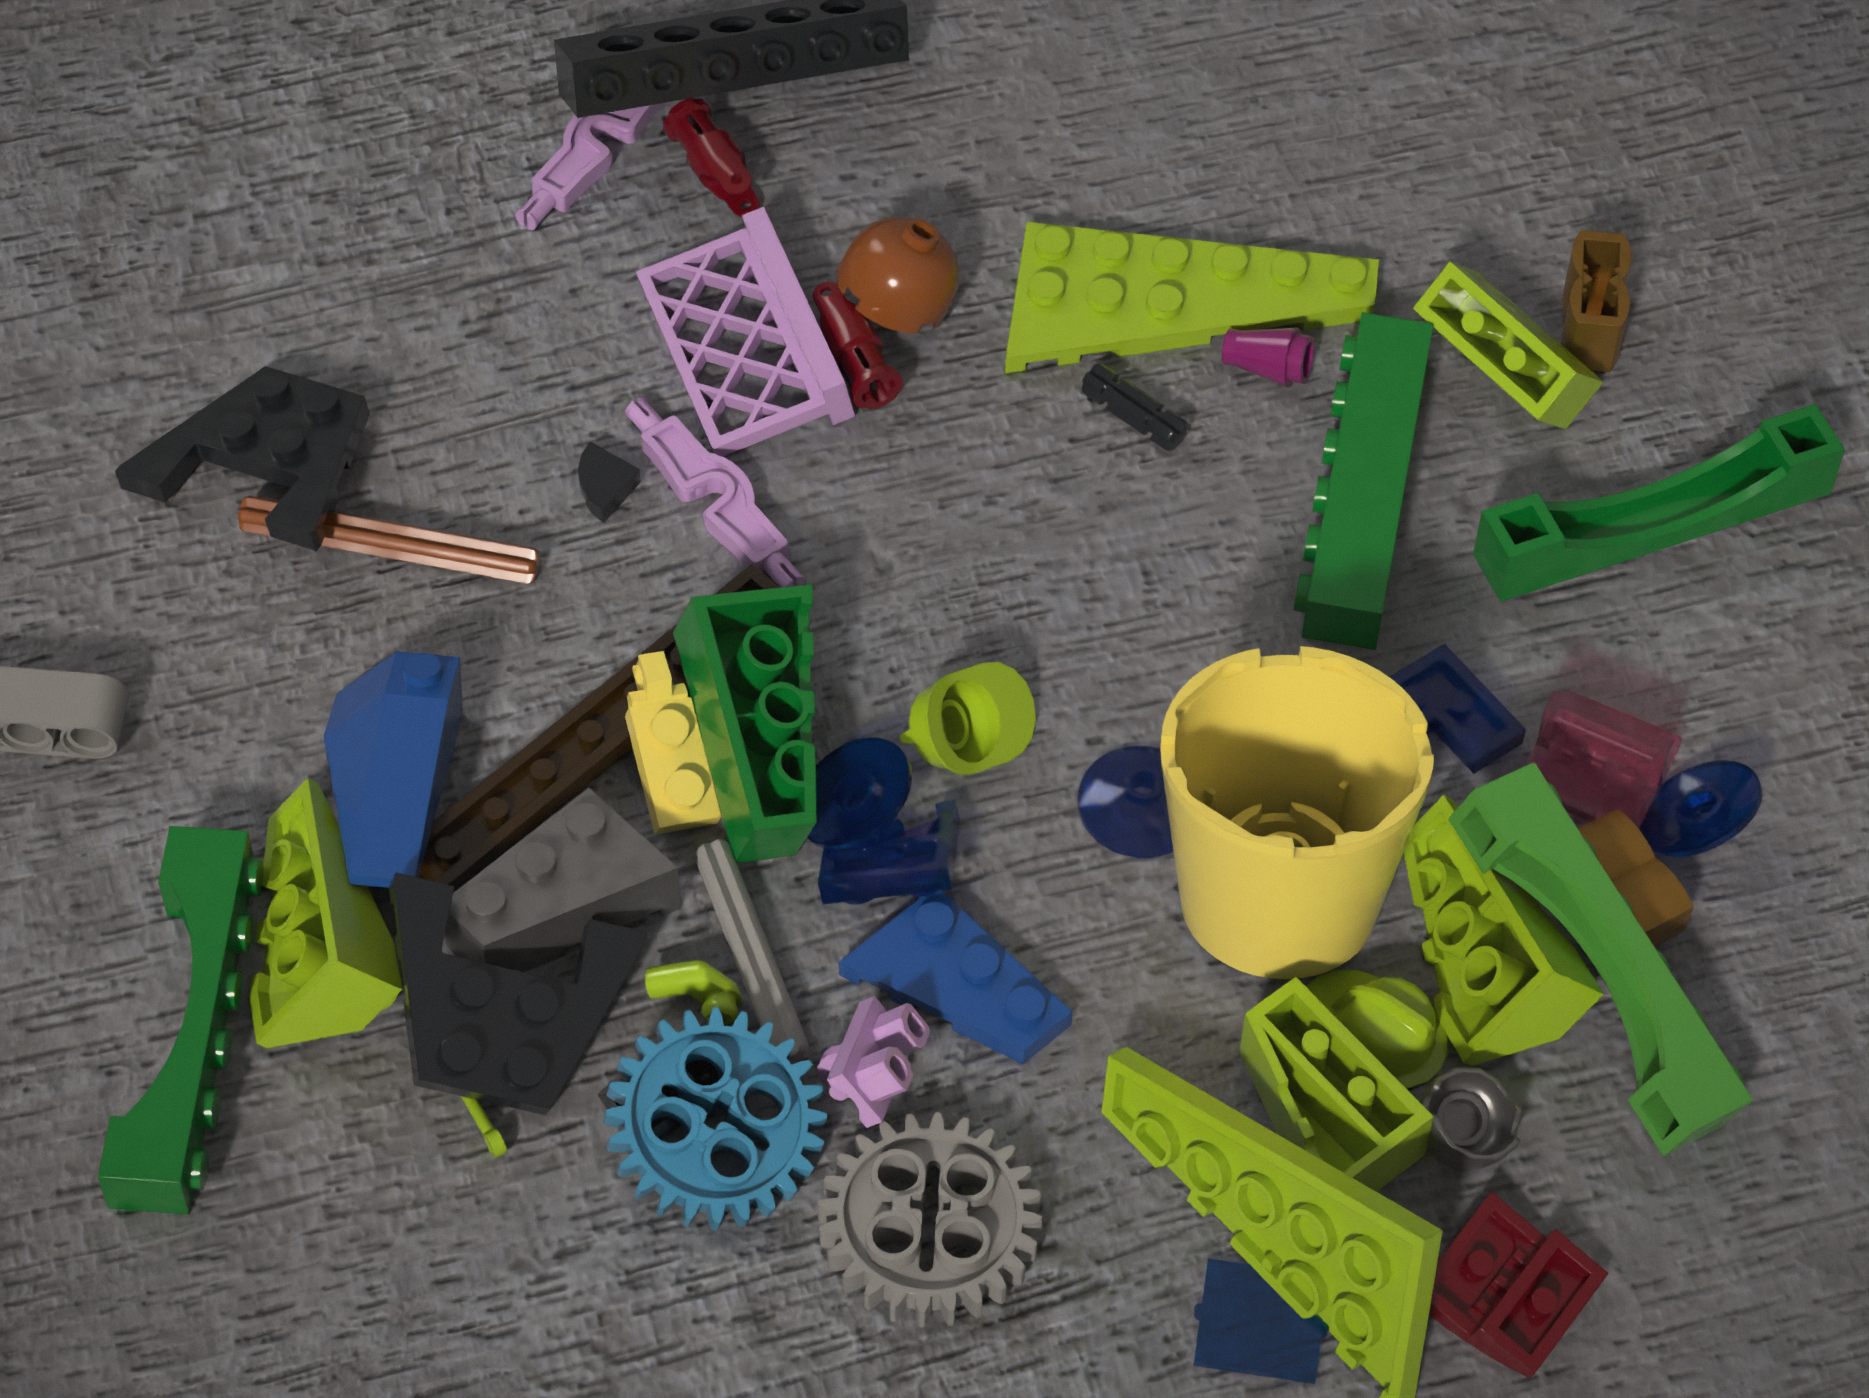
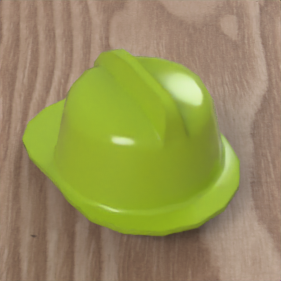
[899,662,1036,775]
[1306,970,1448,1089]

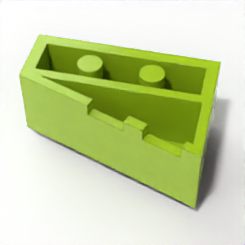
[1239,977,1434,1192]

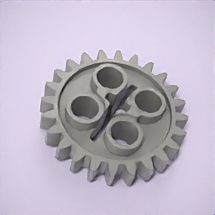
[818,1112,1042,1327]

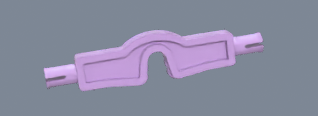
[515,103,665,230]
[625,397,806,587]

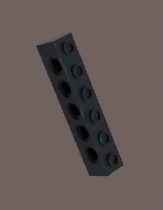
[554,0,909,118]

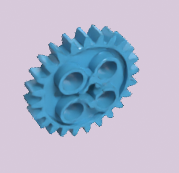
[603,1007,827,1231]

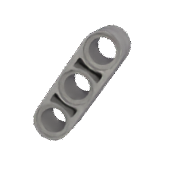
[0,666,129,759]

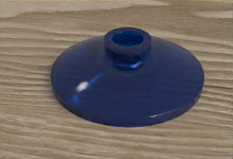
[807,737,912,850]
[1077,746,1174,858]
[1638,760,1763,857]

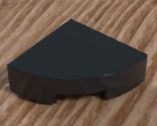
[578,442,641,522]

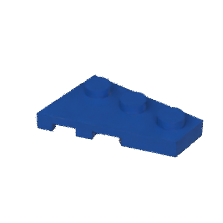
[839,886,1072,1064]

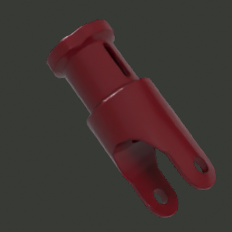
[663,98,760,218]
[812,282,903,410]

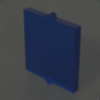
[1193,1258,1329,1384]

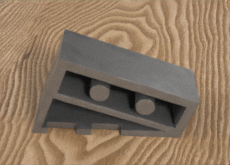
[444,788,681,972]

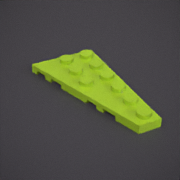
[1005,222,1379,374]
[1101,1047,1443,1398]

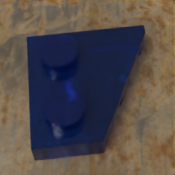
[818,799,960,905]

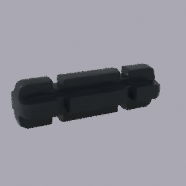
[1081,363,1188,451]

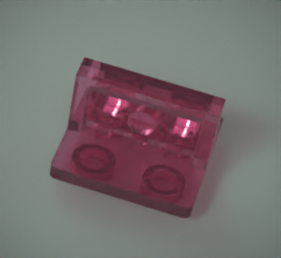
[1525,690,1682,829]

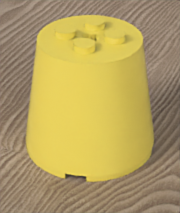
[1160,646,1434,979]

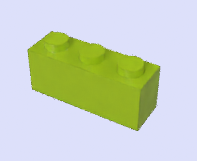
[1413,261,1604,429]

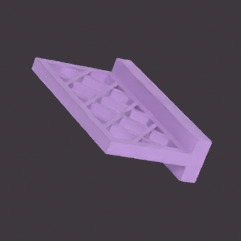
[636,207,855,457]

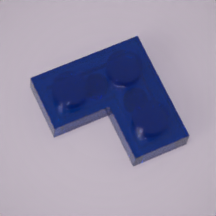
[1390,643,1526,774]

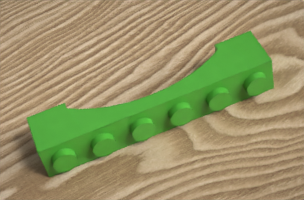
[1448,762,1753,1157]

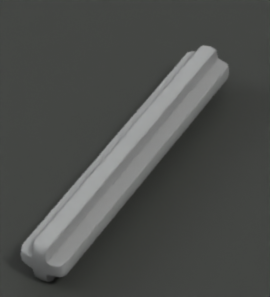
[696,839,809,1064]

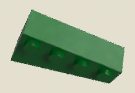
[673,584,817,863]

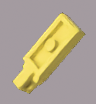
[625,651,722,835]

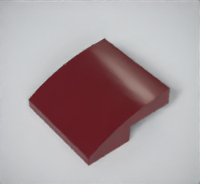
[1429,1192,1609,1378]

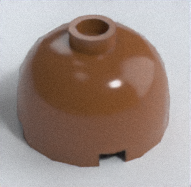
[836,217,960,334]

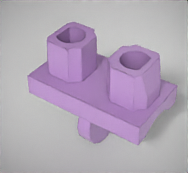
[817,996,931,1128]

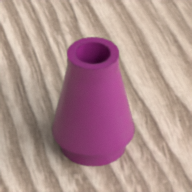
[1222,328,1315,387]

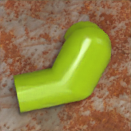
[645,960,742,1026]

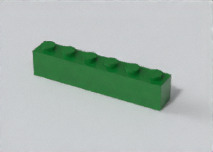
[1293,312,1434,650]

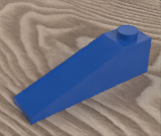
[324,651,463,888]

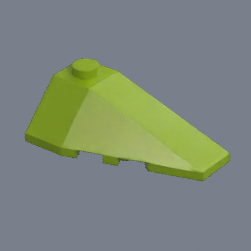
[249,778,403,1048]
[1403,794,1604,1066]

